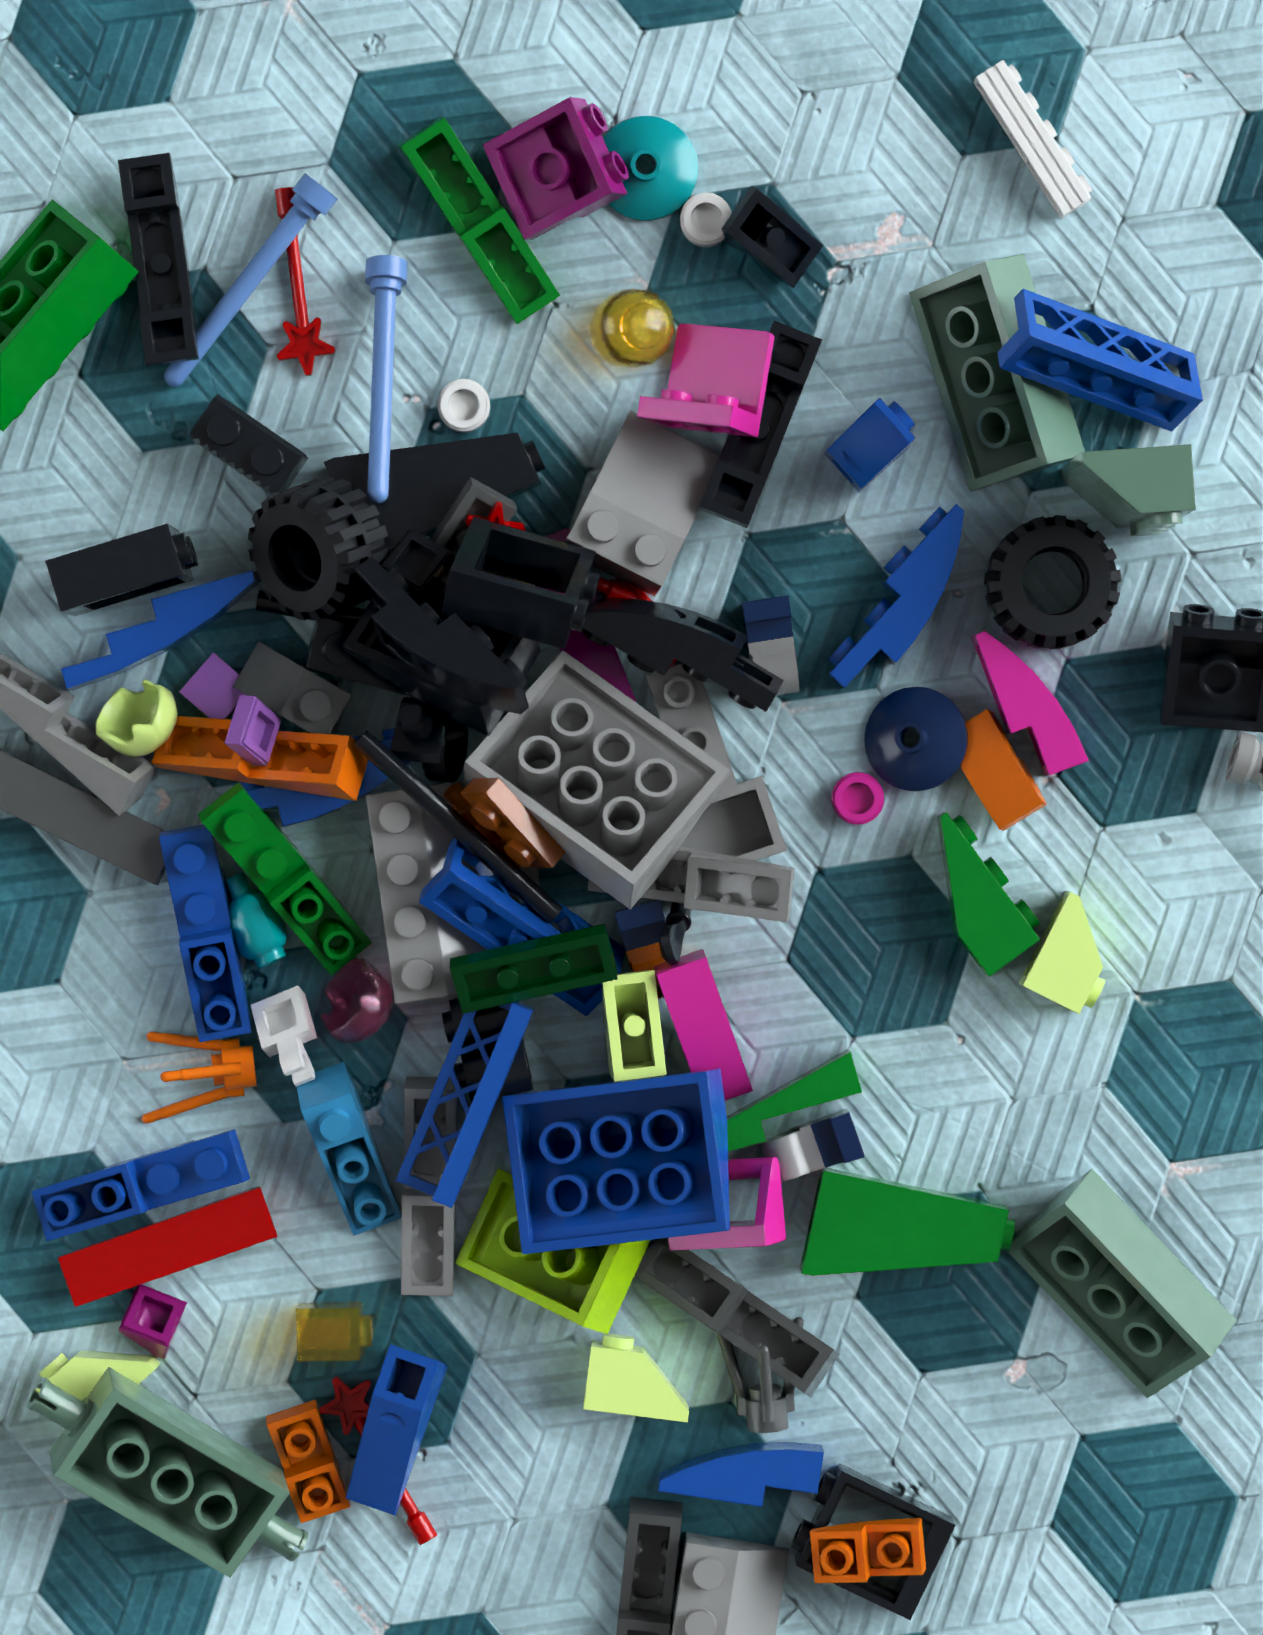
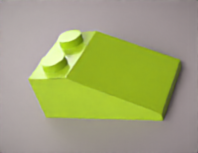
[454,1168,650,1334]

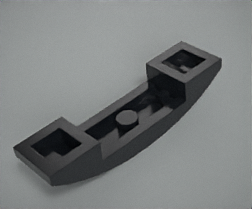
[118,153,199,367]
[698,321,822,528]

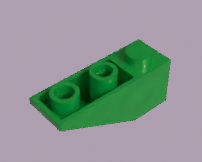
[937,812,1040,977]

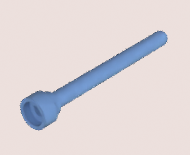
[164,173,338,387]
[365,255,408,504]

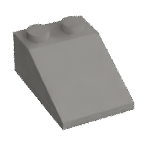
[565,410,720,596]

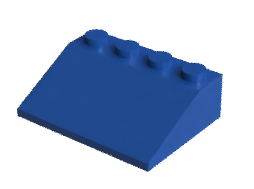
[502,1068,730,1254]

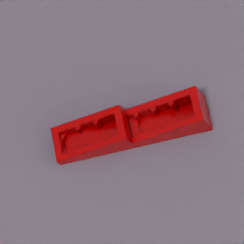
[57,1186,278,1307]

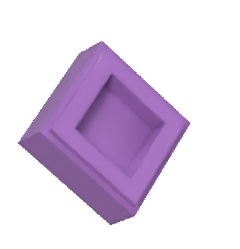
[179,652,246,719]
[225,695,282,766]

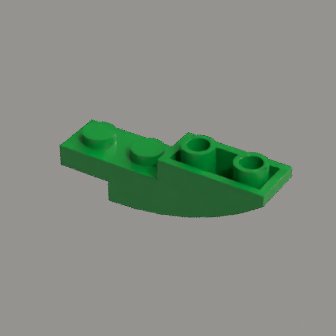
[198,782,372,975]

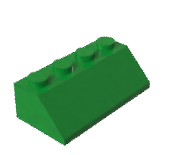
[0,199,139,432]

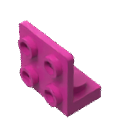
[637,323,774,437]

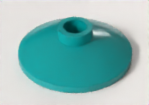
[603,116,698,221]

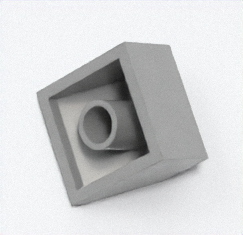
[670,1532,789,1635]

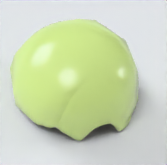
[95,680,177,758]

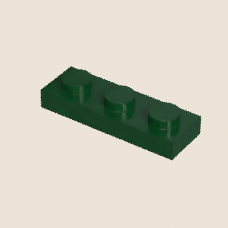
[449,924,618,1014]

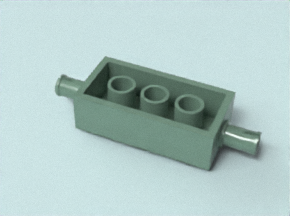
[26,1367,308,1578]

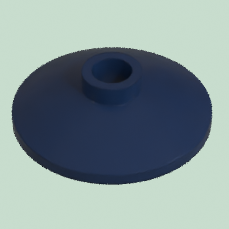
[864,687,968,791]

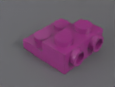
[482,97,629,240]

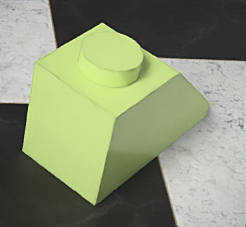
[1018,891,1105,1014]
[602,969,667,1082]
[583,1334,689,1423]
[36,1350,160,1401]

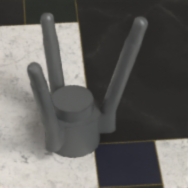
[716,1317,804,1433]

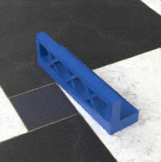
[998,288,1203,432]
[418,838,625,1016]
[395,1002,535,1208]

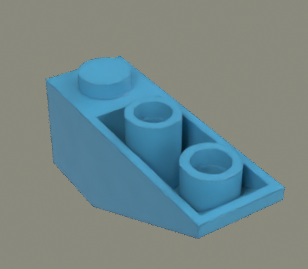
[297,1062,402,1236]

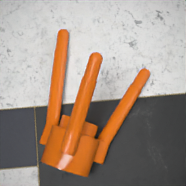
[142,1031,257,1124]

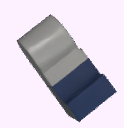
[741,595,799,696]
[758,1109,865,1182]

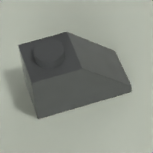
[233,641,352,734]

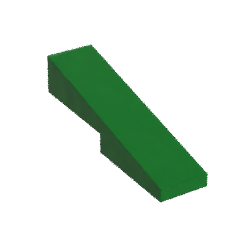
[398,116,561,324]
[727,1049,862,1152]

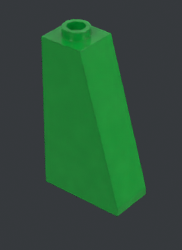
[800,1168,1015,1276]

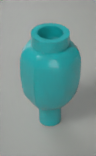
[225,872,287,969]

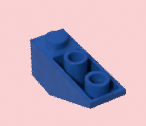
[824,398,915,493]
[346,1344,448,1516]

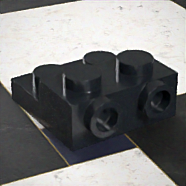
[1160,604,1263,732]

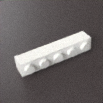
[973,60,1092,219]

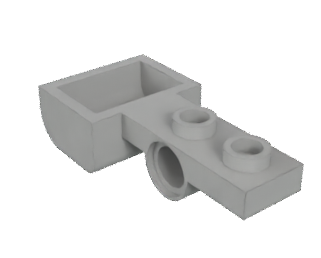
[645,663,787,861]

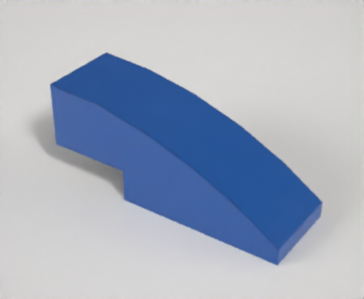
[658,1442,824,1507]

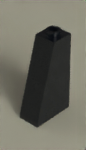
[324,433,546,552]

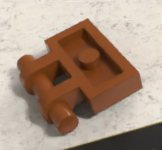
[443,778,566,868]

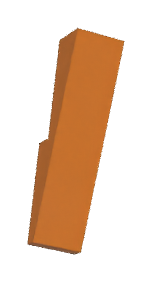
[152,716,368,801]

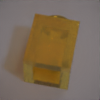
[296,1302,373,1362]

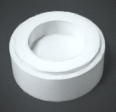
[680,193,732,247]
[438,379,490,433]

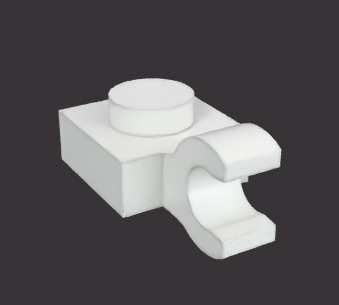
[250,985,317,1087]

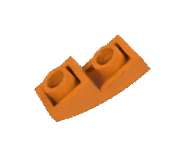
[960,709,1047,831]
[266,1400,351,1523]
[810,1518,926,1583]

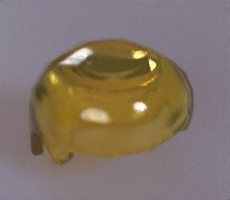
[590,288,675,368]

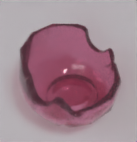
[321,958,394,1043]

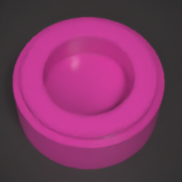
[831,772,884,825]

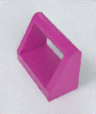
[668,1157,786,1251]

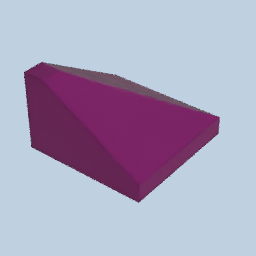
[118,1284,187,1360]

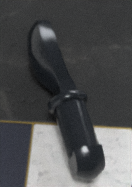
[659,902,692,965]

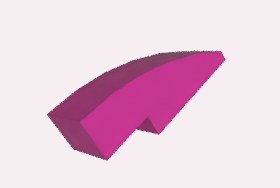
[971,631,1089,776]
[653,949,753,1101]

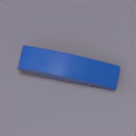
[61,570,259,690]

